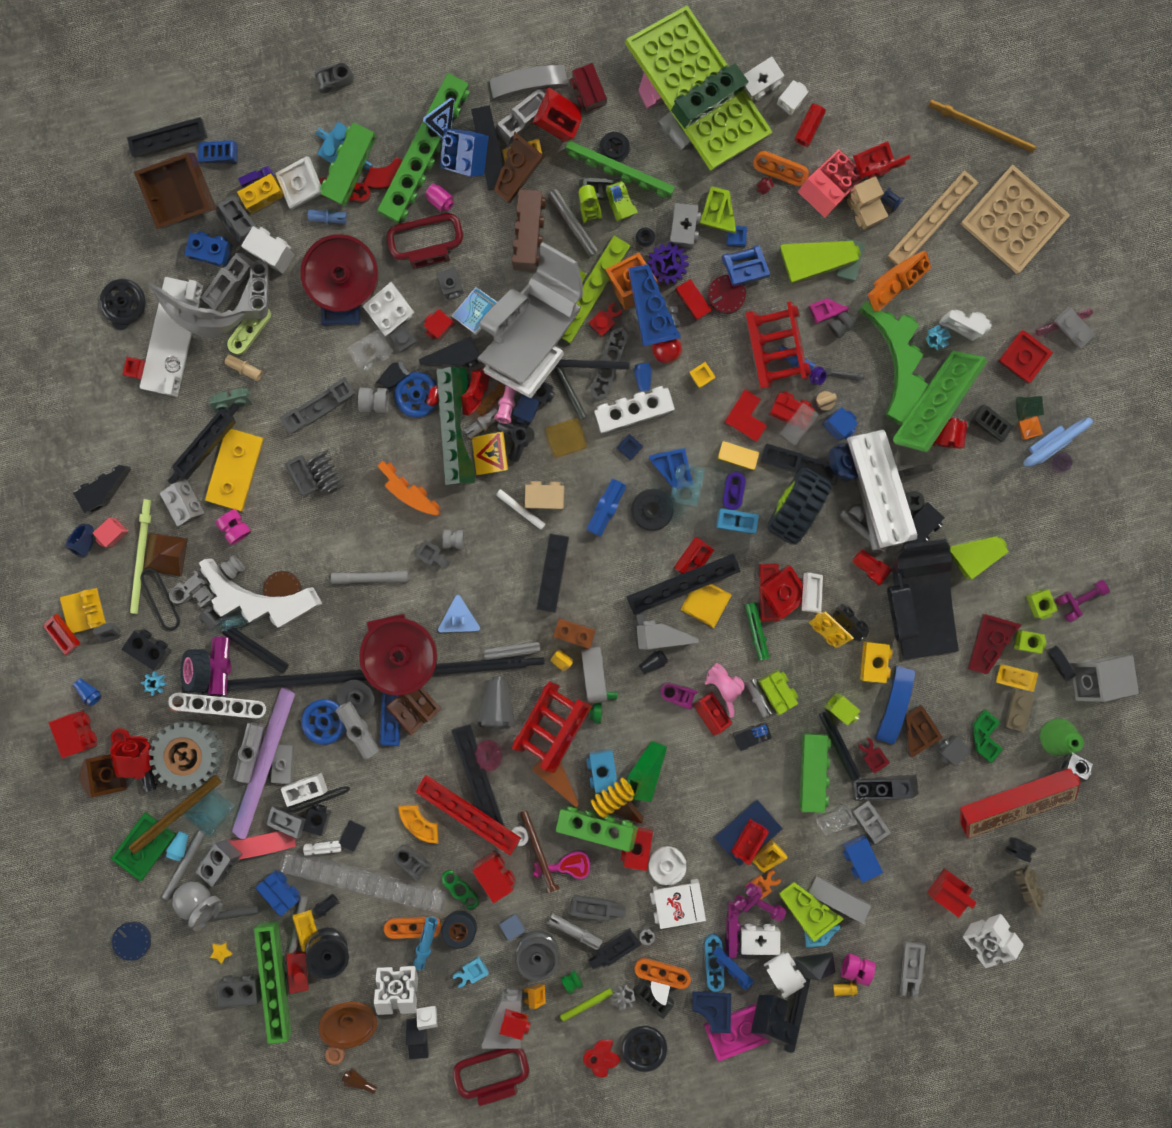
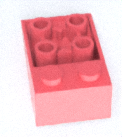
[798,149,866,218]

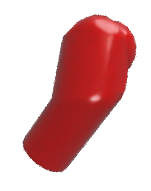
[426,384,439,407]

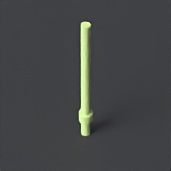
[130,499,151,614]

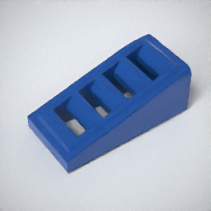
[198,140,238,163]

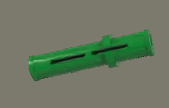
[744,602,770,661]

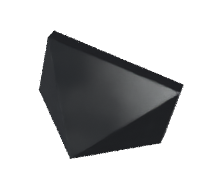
[795,952,836,980]

